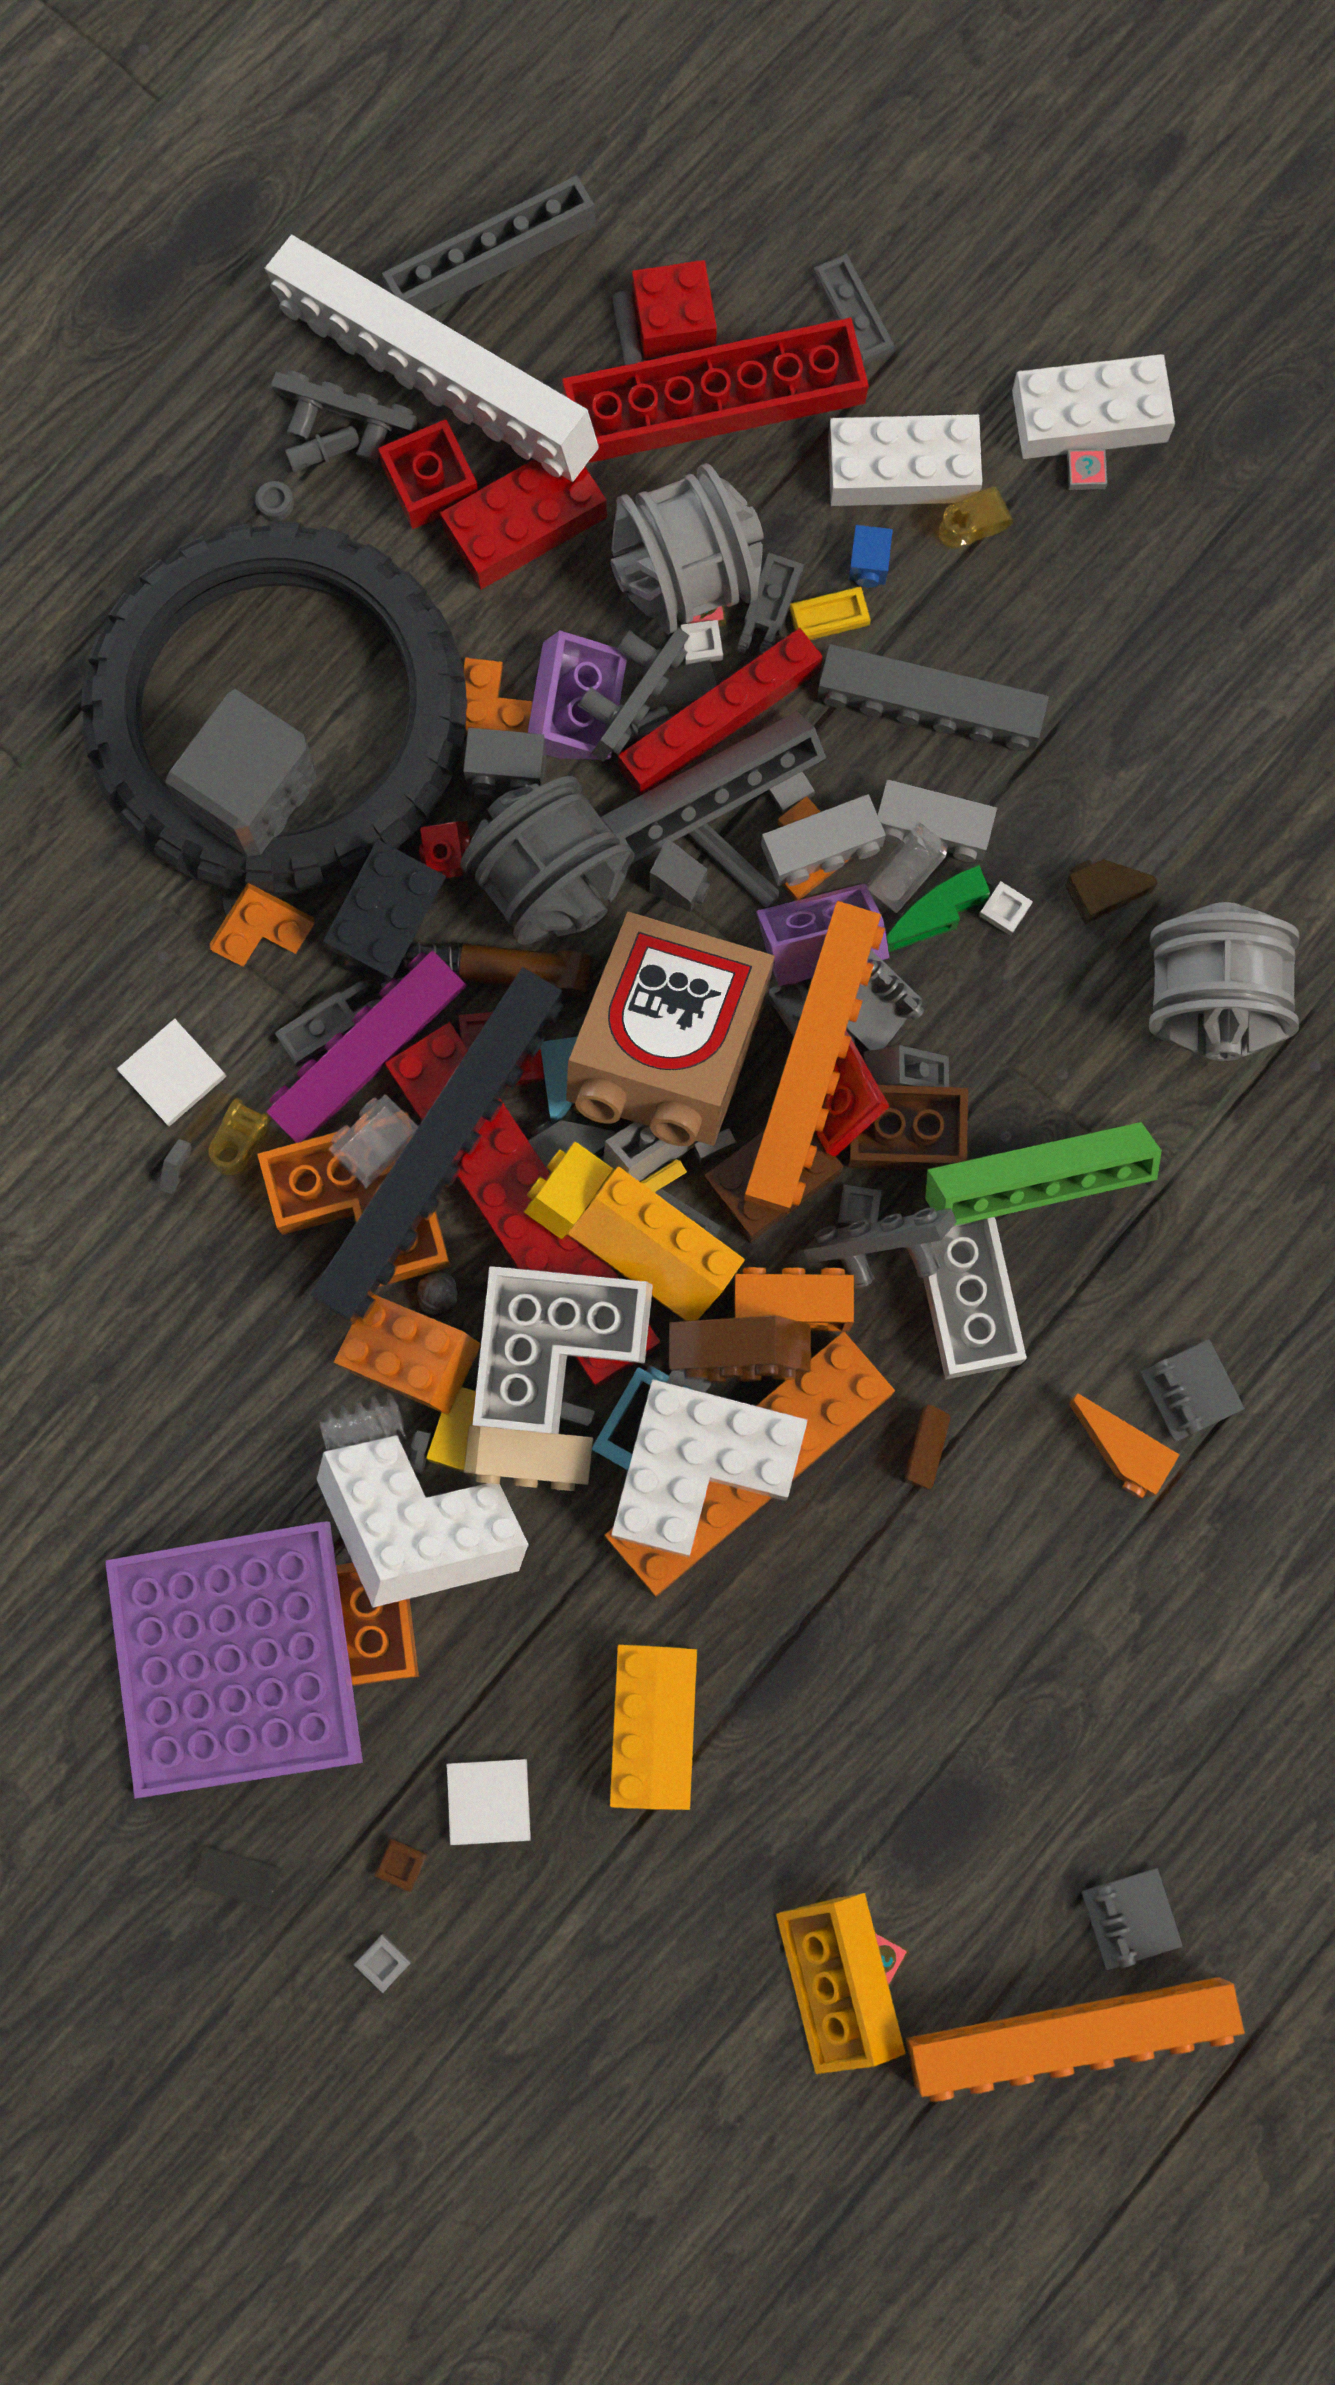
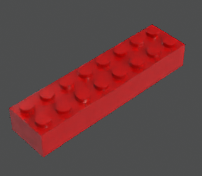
[562,317,869,463]

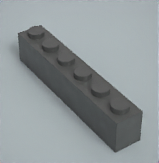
[382,175,595,313]
[817,644,1049,751]
[601,711,826,863]

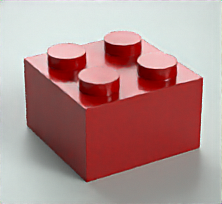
[632,260,717,358]
[378,419,478,530]

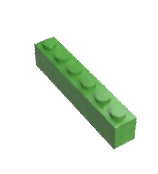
[925,1122,1162,1226]

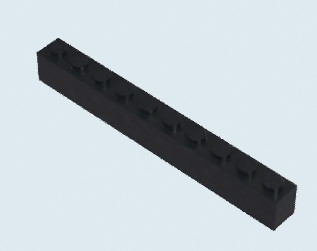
[310,967,565,1324]

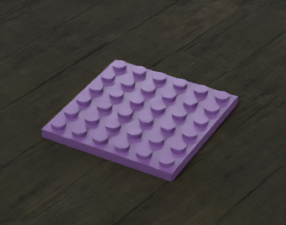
[105,1522,363,1798]

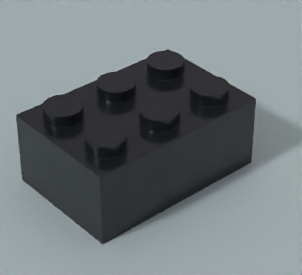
[322,839,446,982]

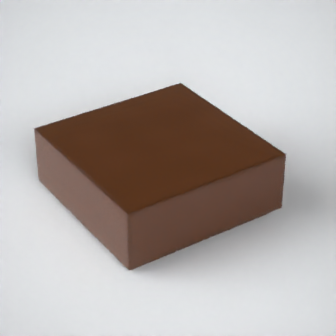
[374,1838,428,1892]

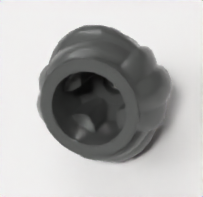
[416,1272,458,1315]

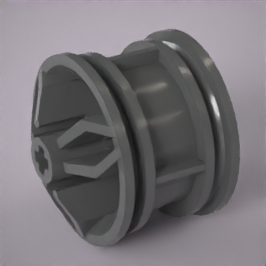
[460,776,635,945]

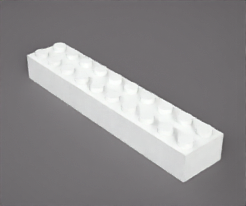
[265,234,599,482]

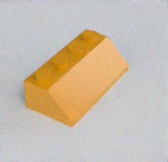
[567,1166,745,1321]
[610,1645,697,1810]
[776,1893,906,2074]

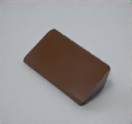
[903,1404,950,1489]

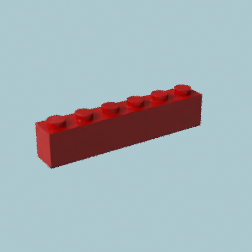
[618,628,823,796]

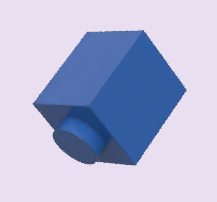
[849,525,893,587]

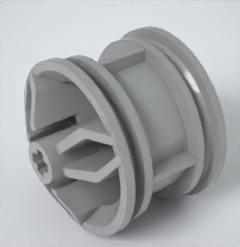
[611,463,763,634]
[1149,902,1299,1061]

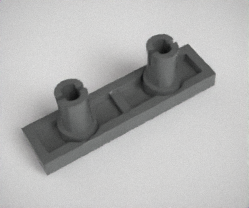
[271,371,420,464]
[578,627,690,762]
[803,1208,957,1289]

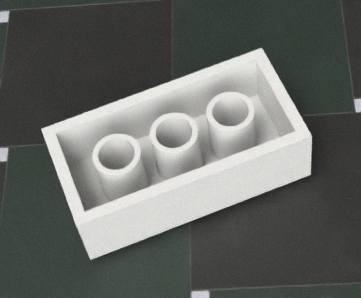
[1012,354,1175,459]
[828,415,982,506]
[923,1217,1027,1380]

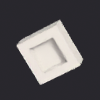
[681,620,723,665]
[979,882,1033,936]

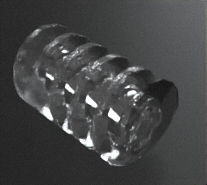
[320,1392,407,1451]

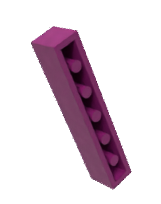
[266,950,467,1143]

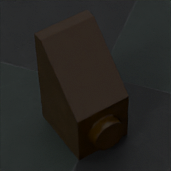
[1065,859,1158,925]

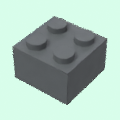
[464,728,547,801]

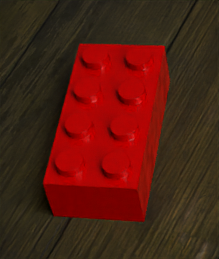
[440,459,607,590]

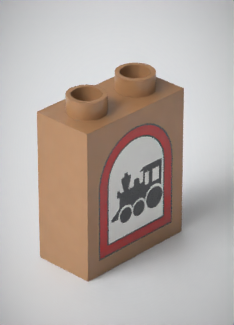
[566,911,775,1146]

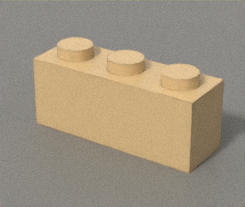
[464,1425,593,1491]

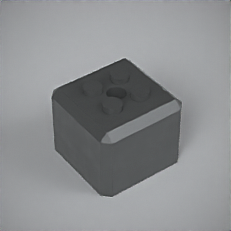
[165,689,317,857]

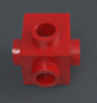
[419,821,473,878]

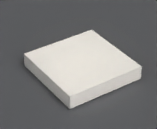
[117,1019,226,1126]
[447,1759,531,1845]

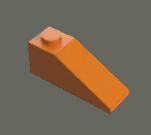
[1069,1393,1180,1499]

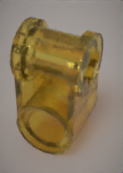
[938,487,1013,549]
[209,1098,272,1176]

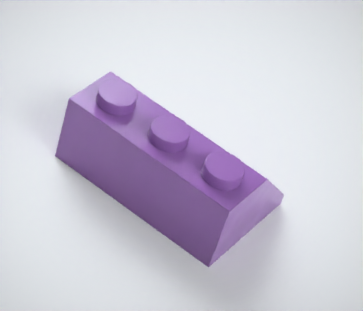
[528,630,627,759]
[756,883,889,986]

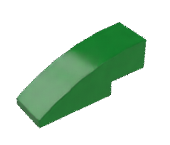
[886,865,990,952]

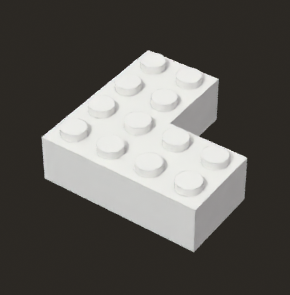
[473,1266,653,1434]
[612,1379,807,1558]
[317,1436,528,1607]

